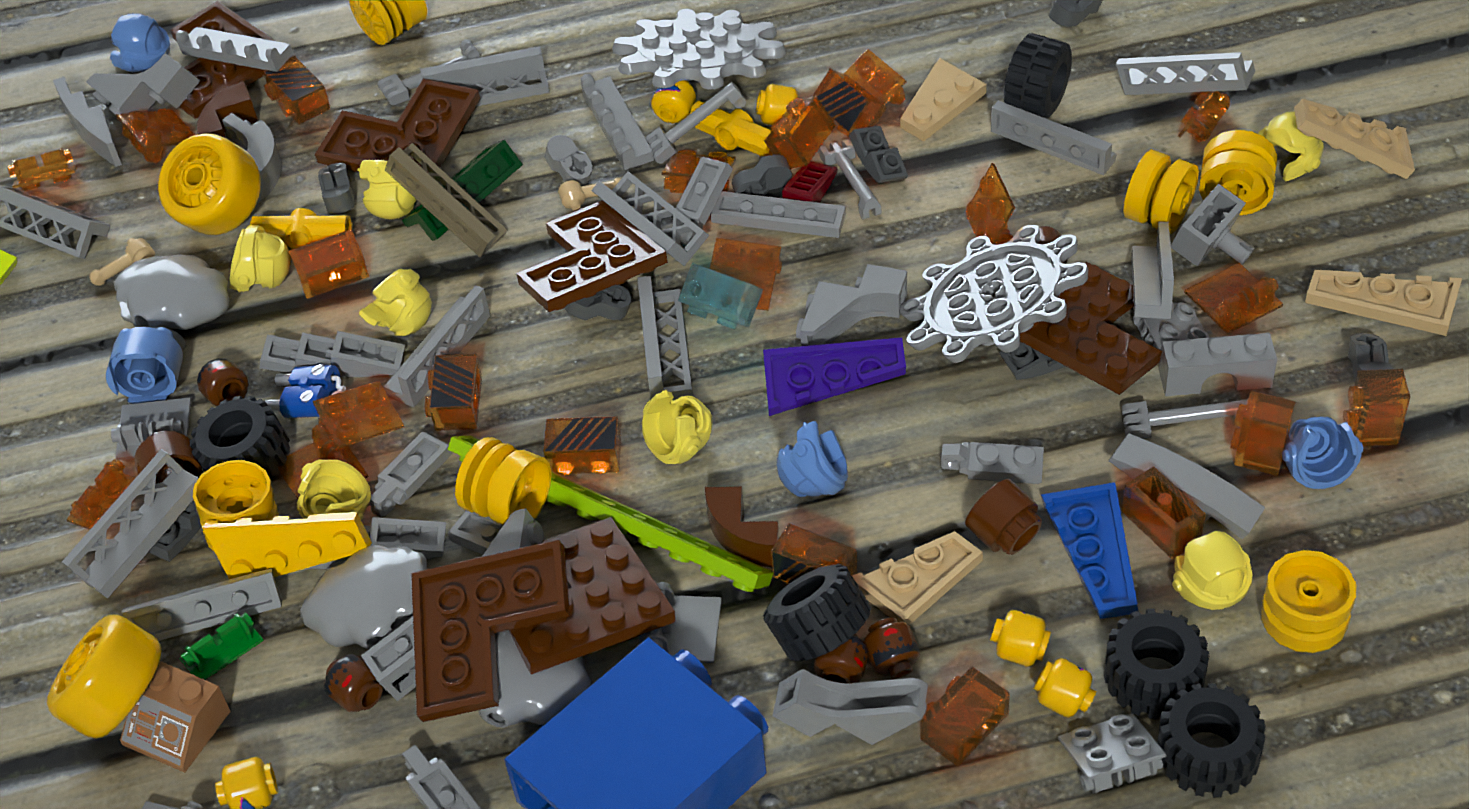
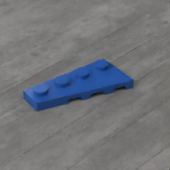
[1041,482,1139,619]

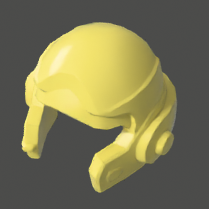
[1258,111,1324,182]
[357,160,417,220]
[229,225,291,293]
[359,268,432,336]
[642,390,713,464]
[297,459,371,520]
[1172,531,1252,610]

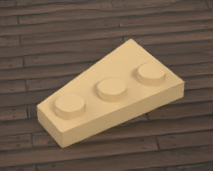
[900,58,986,141]
[852,531,983,625]

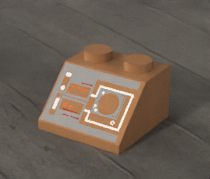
[120,661,231,773]

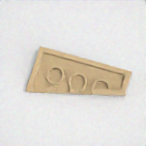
[1294,99,1415,179]
[1305,270,1462,336]

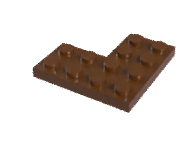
[170,1,291,119]
[314,78,480,173]
[516,200,668,312]
[1020,262,1162,395]
[508,517,675,675]
[411,539,570,722]

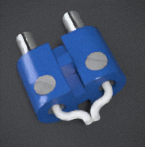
[265,365,346,418]

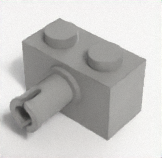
[1171,184,1255,267]

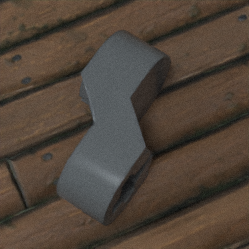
[1049,0,1103,27]
[731,154,792,196]
[318,163,355,215]
[565,285,632,320]
[1348,333,1394,394]

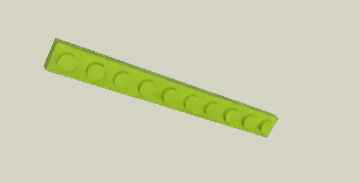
[447,435,774,592]

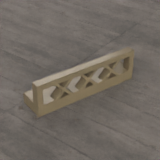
[385,143,508,258]

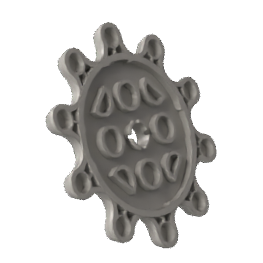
[612,9,786,89]
[900,225,1088,363]

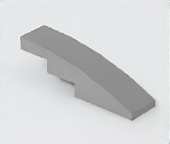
[53,77,122,167]
[259,331,405,377]
[1109,433,1265,539]
[305,517,446,569]

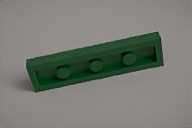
[402,139,523,241]

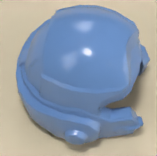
[110,13,170,73]
[1282,417,1363,489]
[776,421,848,497]

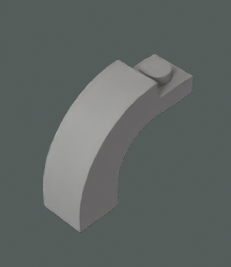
[222,113,282,204]

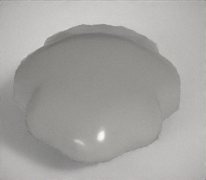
[114,254,230,330]
[300,544,427,649]
[478,630,593,728]

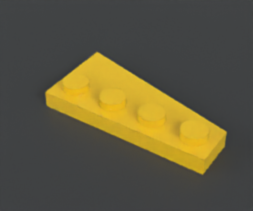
[202,512,372,579]

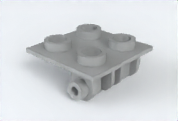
[1132,298,1209,350]
[111,397,191,460]
[639,582,722,663]
[1058,713,1166,793]

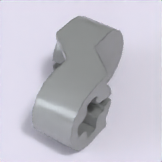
[545,135,592,186]

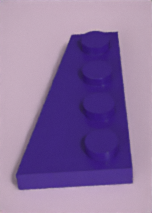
[763,337,906,416]

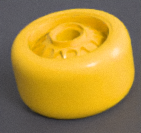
[158,133,261,235]
[47,614,162,738]

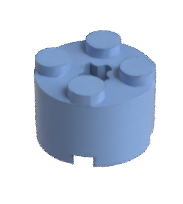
[106,327,183,404]

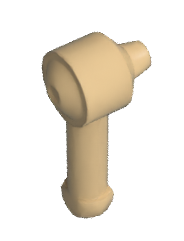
[558,178,621,211]
[89,238,155,286]

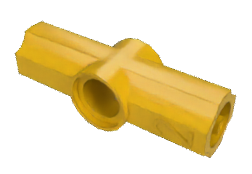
[689,101,781,157]
[250,208,352,251]

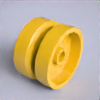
[1199,130,1277,216]
[1123,149,1199,234]
[1261,550,1356,653]

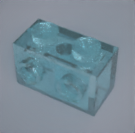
[678,263,763,330]

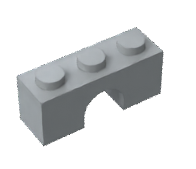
[1159,333,1277,396]

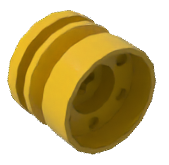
[349,0,427,45]
[455,437,551,525]
[192,460,279,551]

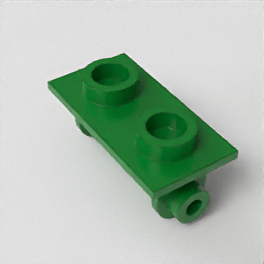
[179,612,264,680]

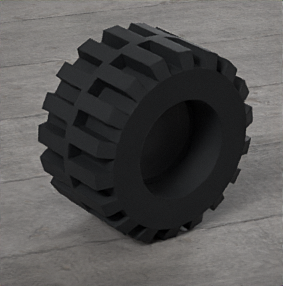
[1004,33,1072,119]
[190,396,290,477]
[763,564,871,662]
[1104,609,1209,719]
[1157,683,1266,798]

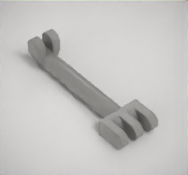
[378,39,479,105]
[645,82,746,163]
[818,138,882,220]
[1121,400,1250,439]

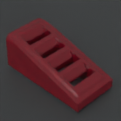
[782,160,837,203]

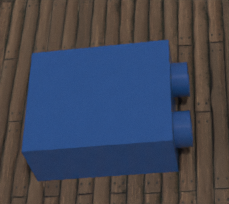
[504,637,768,809]

